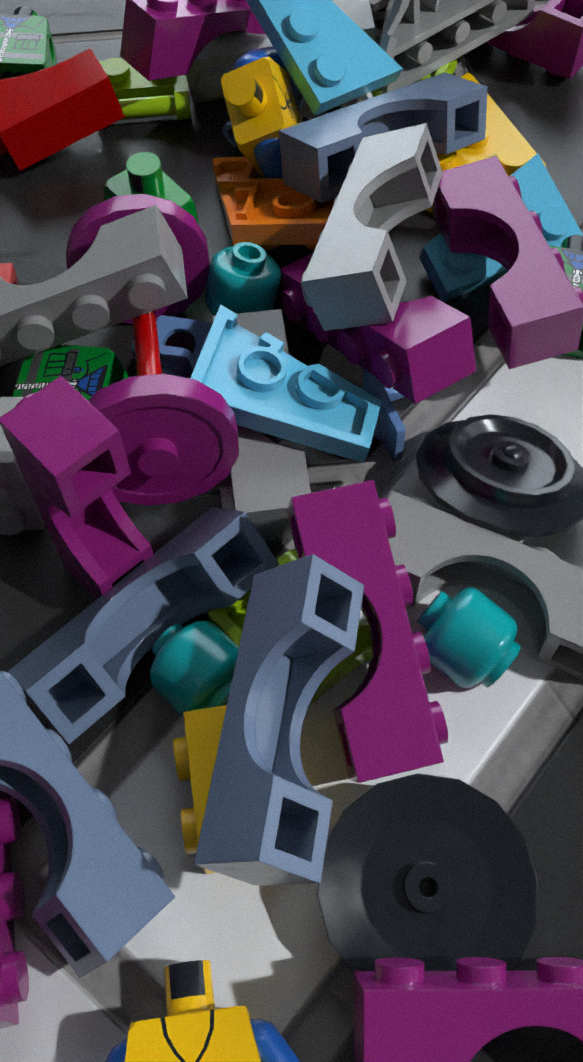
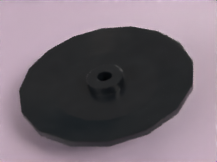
[416,414,583,538]
[316,773,539,976]

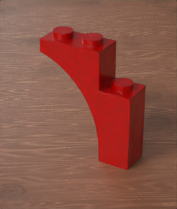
[0,48,125,171]

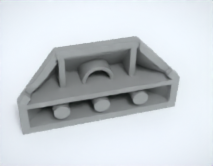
[380,0,535,94]

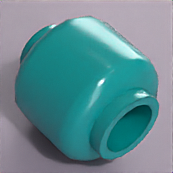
[204,242,282,316]
[416,587,521,688]
[150,621,239,717]

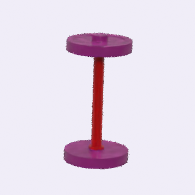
[66,194,239,506]

